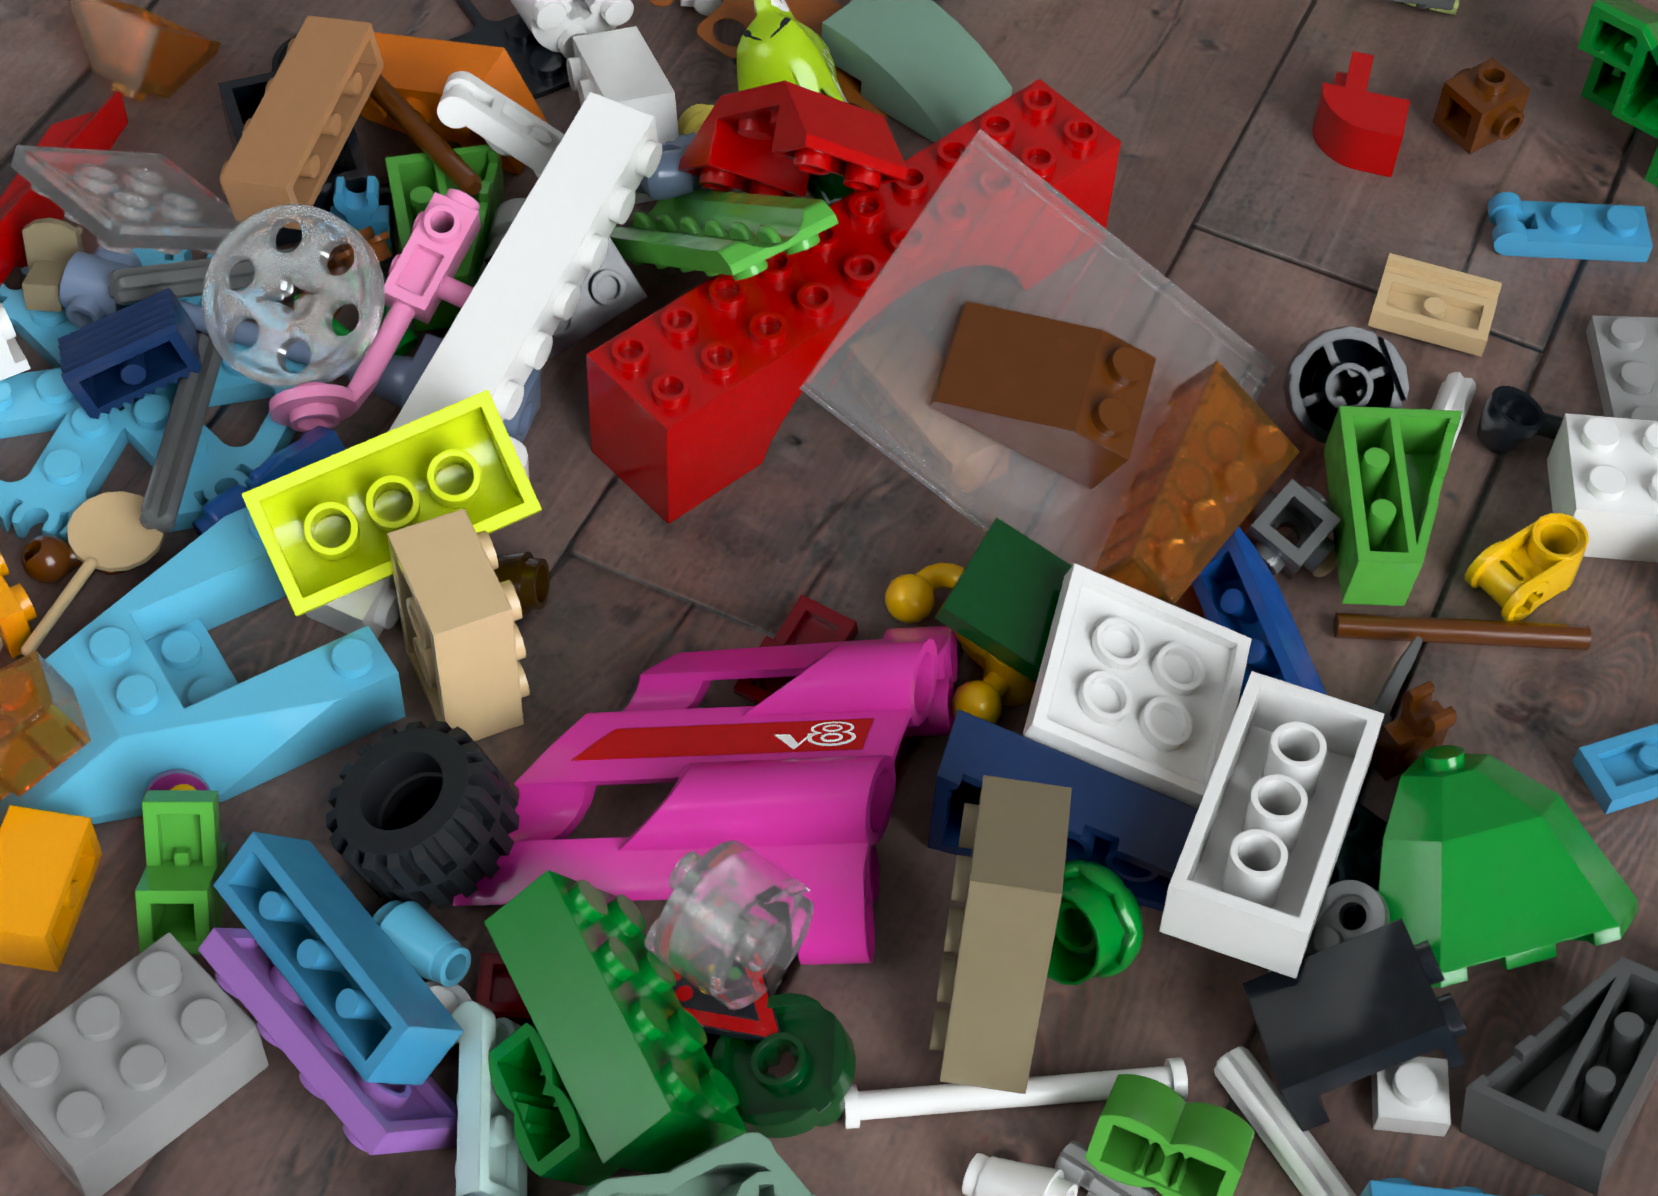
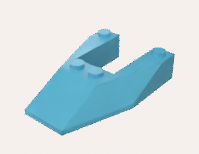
[0,507,406,827]

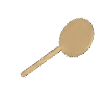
[21,491,165,657]

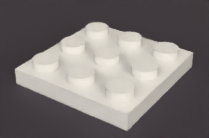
[1022,563,1252,809]

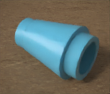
[373,900,471,987]

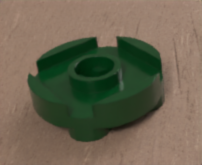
[711,993,856,1138]

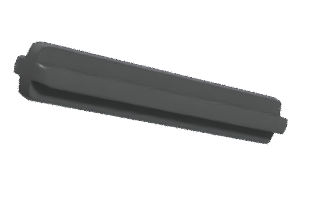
[108,245,326,306]
[139,333,224,533]

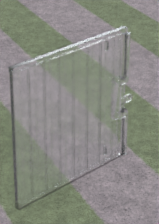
[799,129,1276,594]

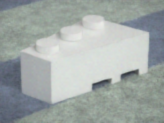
[566,26,679,204]

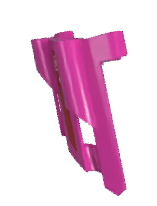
[453,626,958,965]

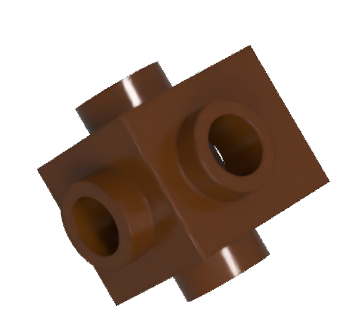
[1433,57,1531,155]

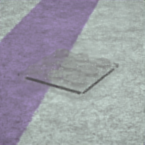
[11,145,261,256]

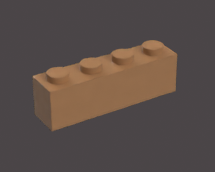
[219,15,385,230]

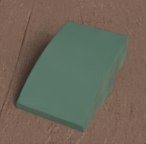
[821,0,1012,143]

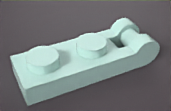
[452,1001,527,1196]

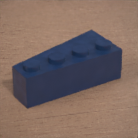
[927,709,1198,911]

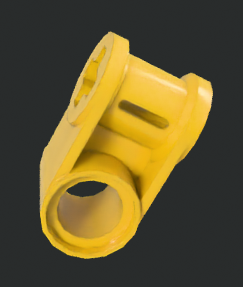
[1465,513,1589,622]

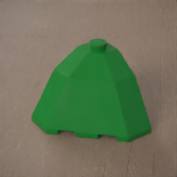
[1577,0,1658,187]
[1379,745,1639,988]

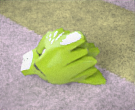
[737,0,848,103]

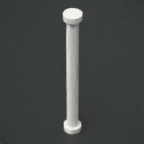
[842,1057,1188,1129]

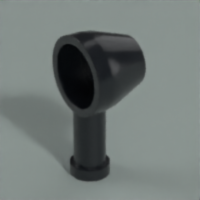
[1477,386,1564,454]

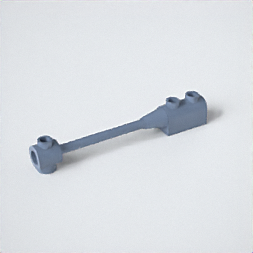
[59,241,541,443]

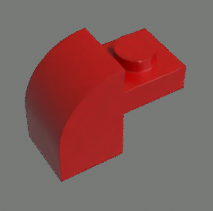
[1312,51,1410,177]

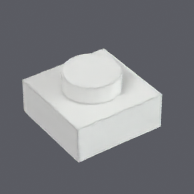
[1371,1056,1451,1137]

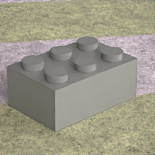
[0,932,269,1196]

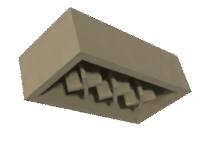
[929,775,1072,1094]

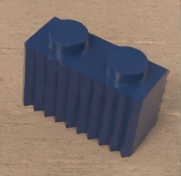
[57,288,202,419]

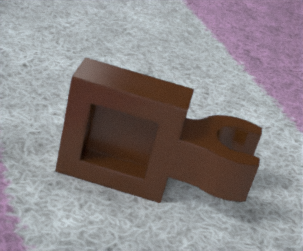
[1370,681,1456,781]

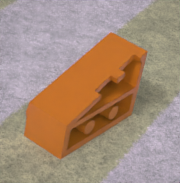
[360,32,549,176]

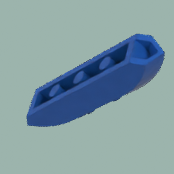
[1185,525,1327,699]

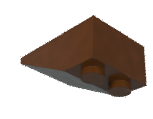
[929,301,1156,489]

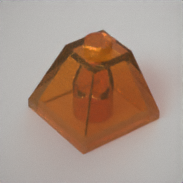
[68,0,221,102]

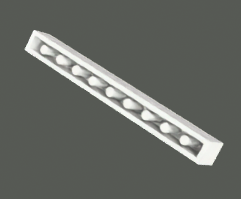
[305,91,662,639]

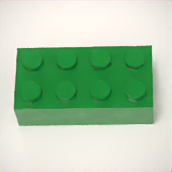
[484,870,748,1174]

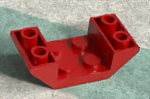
[678,81,907,198]

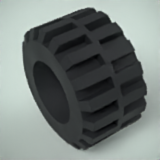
[326,720,520,910]

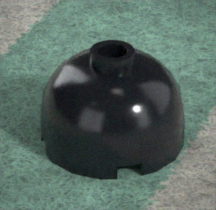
[1283,326,1410,443]

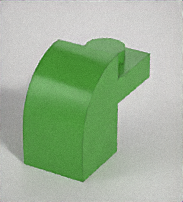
[135,790,228,954]

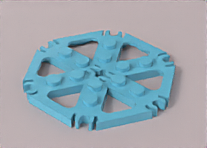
[0,242,319,543]

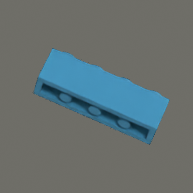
[213,831,464,1085]

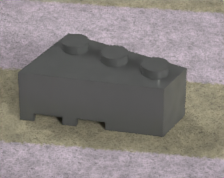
[1460,957,1658,1196]

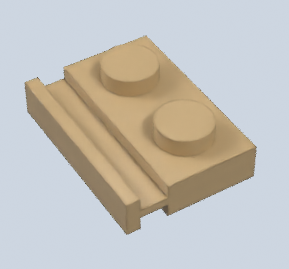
[1368,253,1502,357]

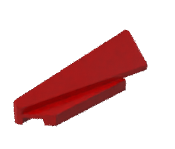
[0,91,129,287]

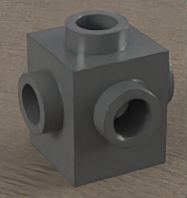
[1245,479,1341,579]

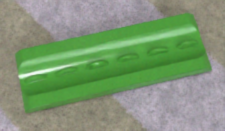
[610,189,839,280]

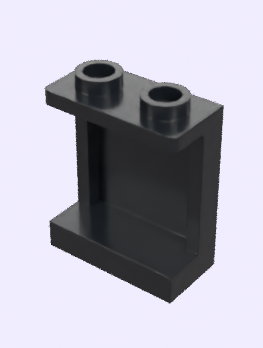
[1243,918,1468,1132]

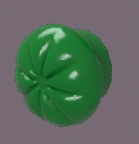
[1047,860,1144,985]

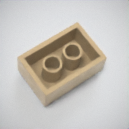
[387,508,530,741]

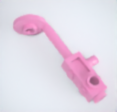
[269,189,481,432]

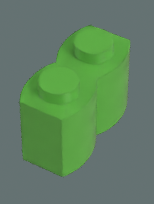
[1085,1074,1255,1196]

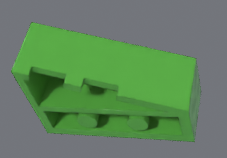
[385,144,504,332]
[1323,406,1463,606]

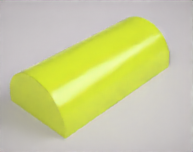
[241,390,542,617]

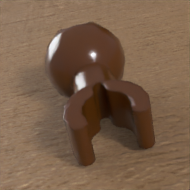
[21,534,127,584]

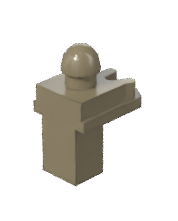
[22,218,84,312]

